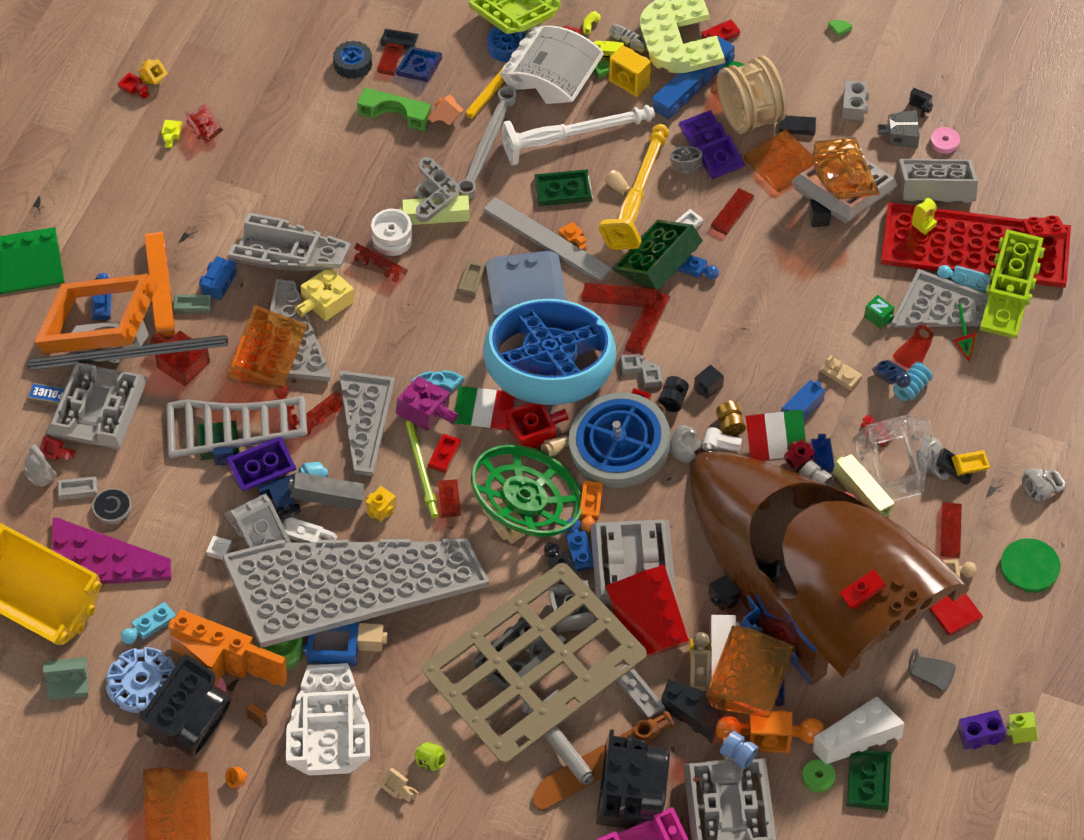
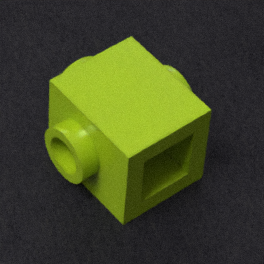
[1006,712,1038,744]

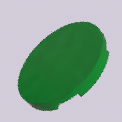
[1000,538,1061,593]

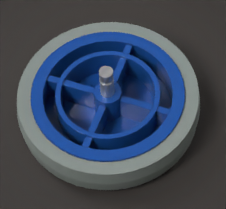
[569,393,671,488]

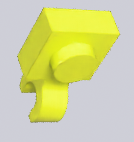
[161,120,183,148]

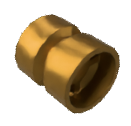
[716,401,746,437]

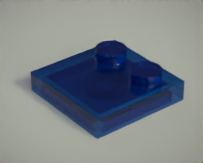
[396,46,443,82]

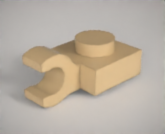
[380,768,419,802]

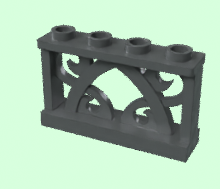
[474,617,566,692]

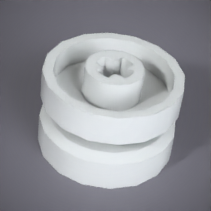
[371,209,413,256]

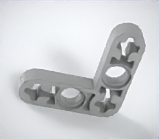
[416,157,460,222]

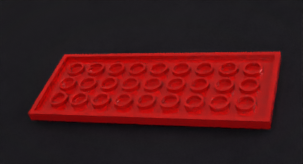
[881,202,1071,288]

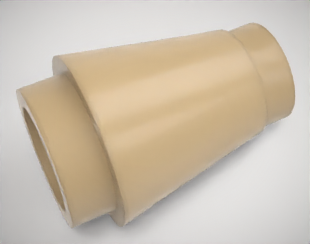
[605,170,631,196]
[541,435,569,458]

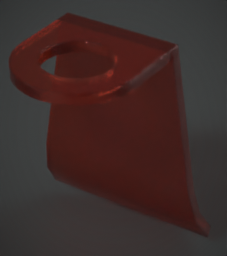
[893,325,933,369]

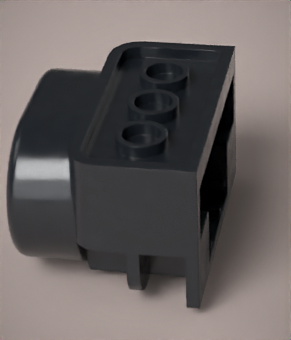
[137,654,232,757]
[596,729,670,829]

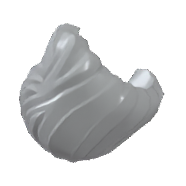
[669,425,702,463]

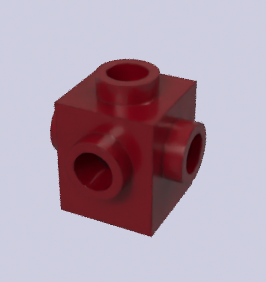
[783,439,815,473]

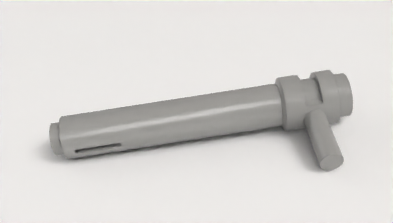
[521,690,594,785]

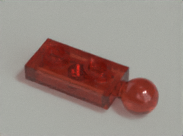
[274,384,299,431]

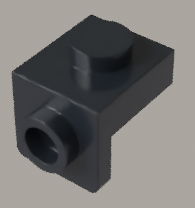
[909,88,934,118]
[754,557,782,583]

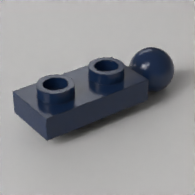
[872,360,911,388]

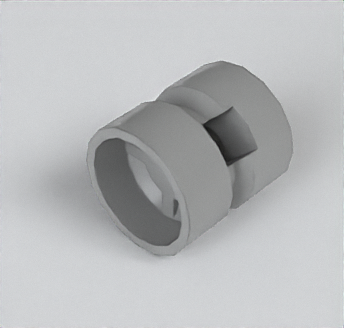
[799,461,834,486]

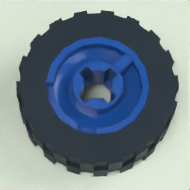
[333,41,372,79]

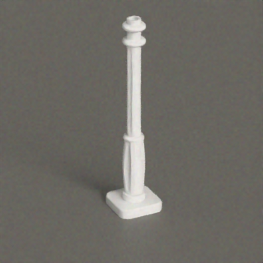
[502,105,655,166]

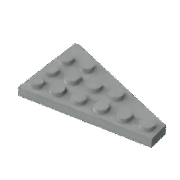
[891,269,989,328]
[257,279,331,382]

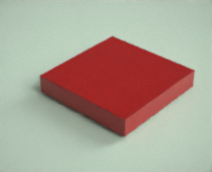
[928,593,983,636]

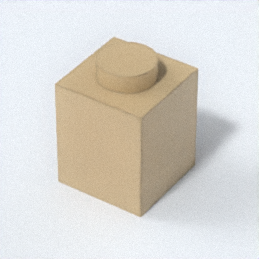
[357,623,388,652]

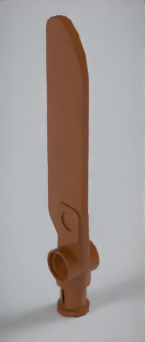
[533,710,675,810]

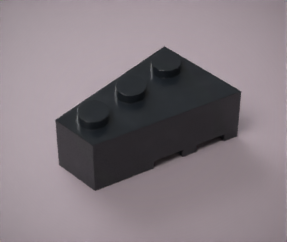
[661,679,727,743]

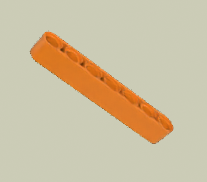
[145,231,176,339]

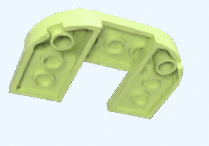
[640,0,725,73]

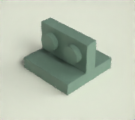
[43,657,89,700]

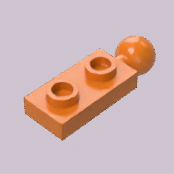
[579,481,603,533]

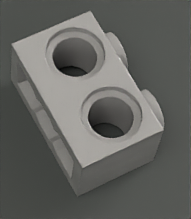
[842,80,869,121]

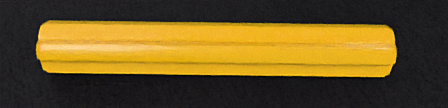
[465,68,505,119]

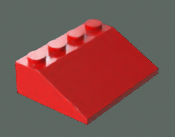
[606,564,689,657]

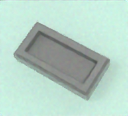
[57,476,98,500]

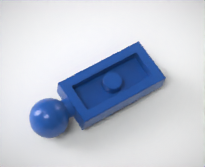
[677,255,719,280]
[91,273,112,320]
[566,518,594,572]

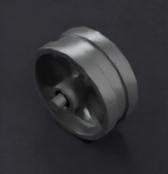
[670,146,703,174]

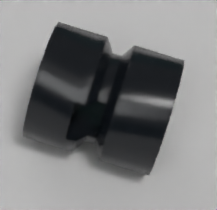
[658,376,689,412]

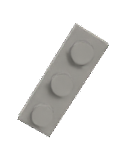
[616,664,665,720]

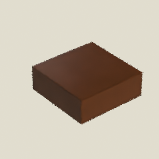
[246,703,268,728]

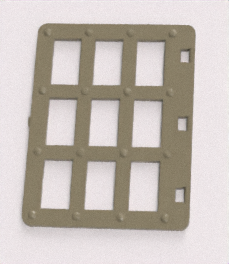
[422,563,647,764]

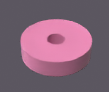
[930,127,960,154]

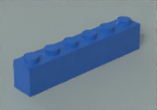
[652,36,735,119]

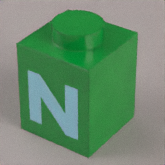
[864,295,895,329]

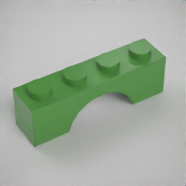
[357,87,432,131]

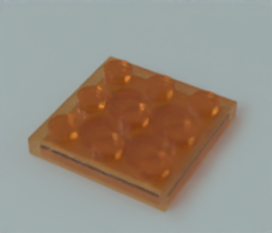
[744,129,819,193]

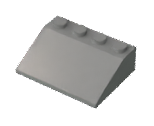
[899,159,978,203]

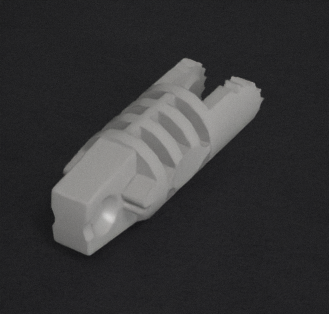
[609,24,648,53]

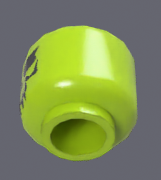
[414,742,447,772]

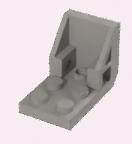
[224,494,291,548]

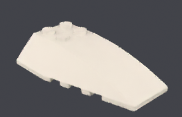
[286,663,370,776]

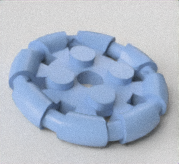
[105,647,176,713]

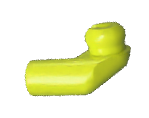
[583,11,601,34]

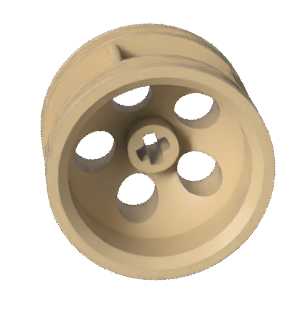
[717,56,787,134]

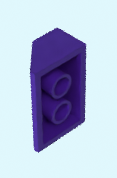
[227,436,296,492]

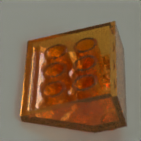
[227,305,308,388]
[706,625,795,718]
[143,767,211,840]

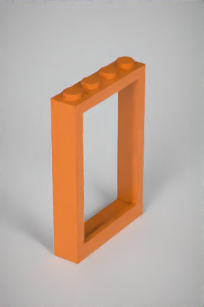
[34,274,158,354]

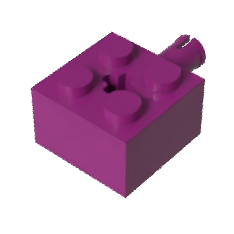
[396,376,458,431]

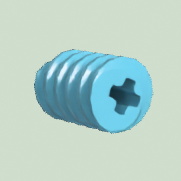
[893,362,933,401]

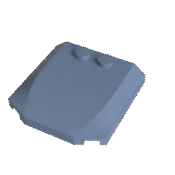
[485,251,567,319]

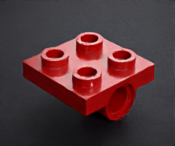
[1022,215,1068,249]

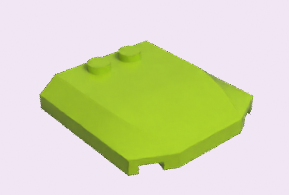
[468,0,561,34]

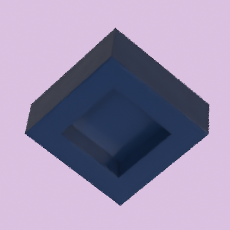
[213,447,233,466]

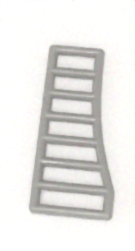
[166,396,307,459]

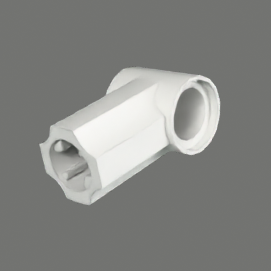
[702,427,742,454]

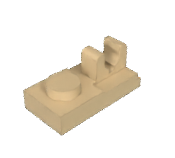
[820,355,862,391]

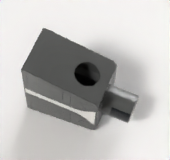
[877,110,920,148]

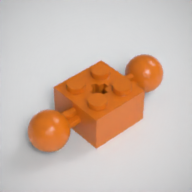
[716,709,825,753]

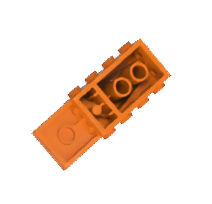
[168,609,287,687]

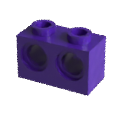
[957,710,1006,750]

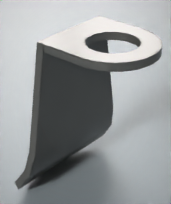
[908,648,955,691]

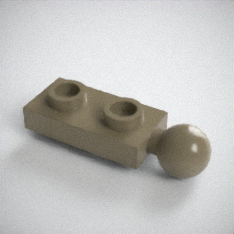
[690,632,711,692]

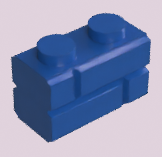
[199,256,237,301]

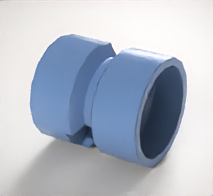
[719,731,759,769]

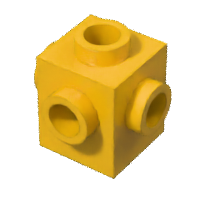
[137,59,168,85]
[366,486,397,522]

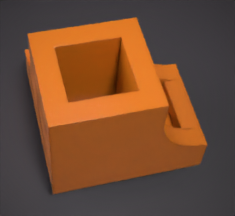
[428,94,463,126]

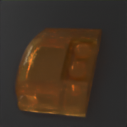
[812,137,880,200]

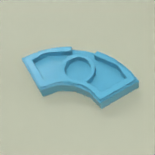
[411,370,465,393]

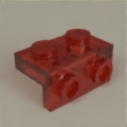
[184,104,223,143]

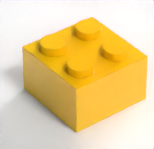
[609,45,651,97]

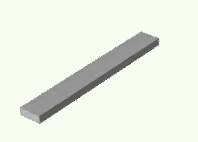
[484,197,612,283]

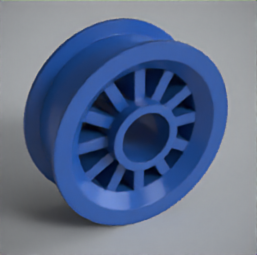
[487,26,526,62]

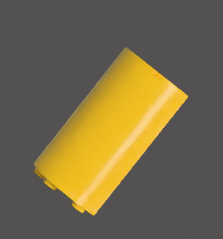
[0,523,102,645]

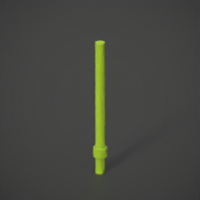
[405,420,439,518]

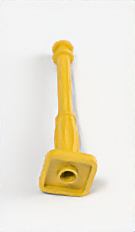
[598,124,669,250]

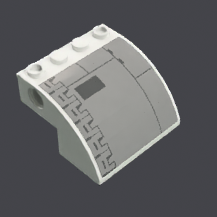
[500,26,604,104]

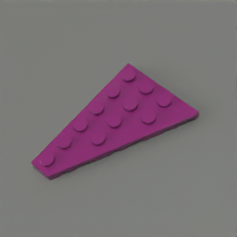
[52,517,172,584]

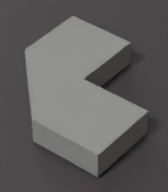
[620,353,663,388]

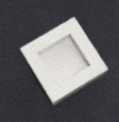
[206,536,232,560]

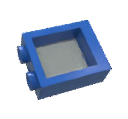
[304,622,359,666]

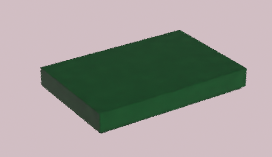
[534,169,593,206]
[846,750,892,811]

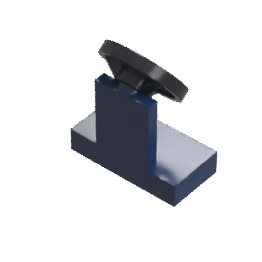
[258,474,301,519]

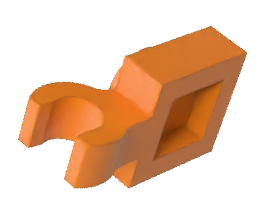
[558,221,587,250]

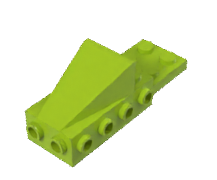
[980,229,1045,339]

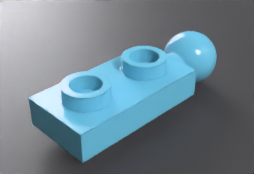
[937,265,991,294]
[121,602,176,644]

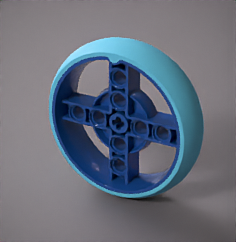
[483,299,616,405]

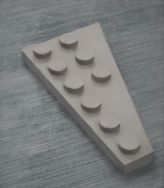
[339,370,395,477]

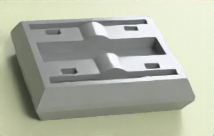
[791,145,898,224]
[46,362,148,450]
[591,520,676,606]
[683,758,776,840]

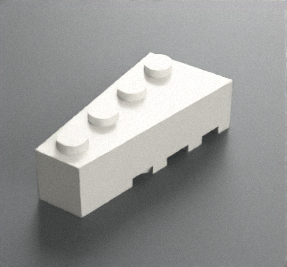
[709,615,740,699]
[813,697,905,765]

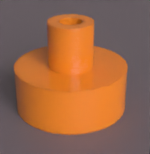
[225,766,247,788]

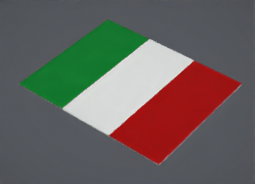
[453,386,515,430]
[745,409,806,461]

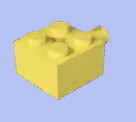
[295,269,354,321]

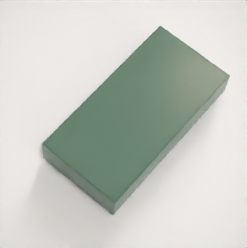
[173,295,212,314]

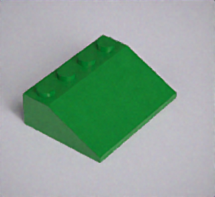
[0,227,65,294]

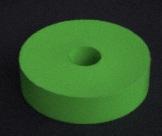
[802,759,836,793]

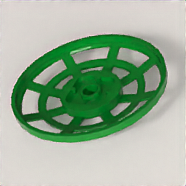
[470,445,582,537]

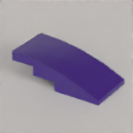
[678,110,745,179]

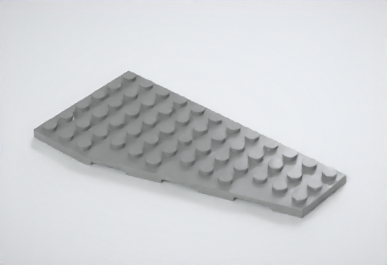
[223,539,489,648]

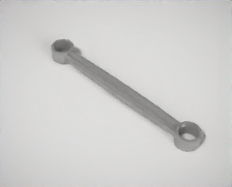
[458,86,516,200]

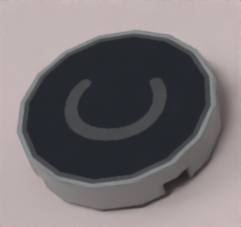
[92,488,132,525]

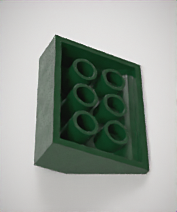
[612,219,703,291]

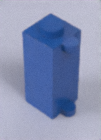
[781,380,825,420]

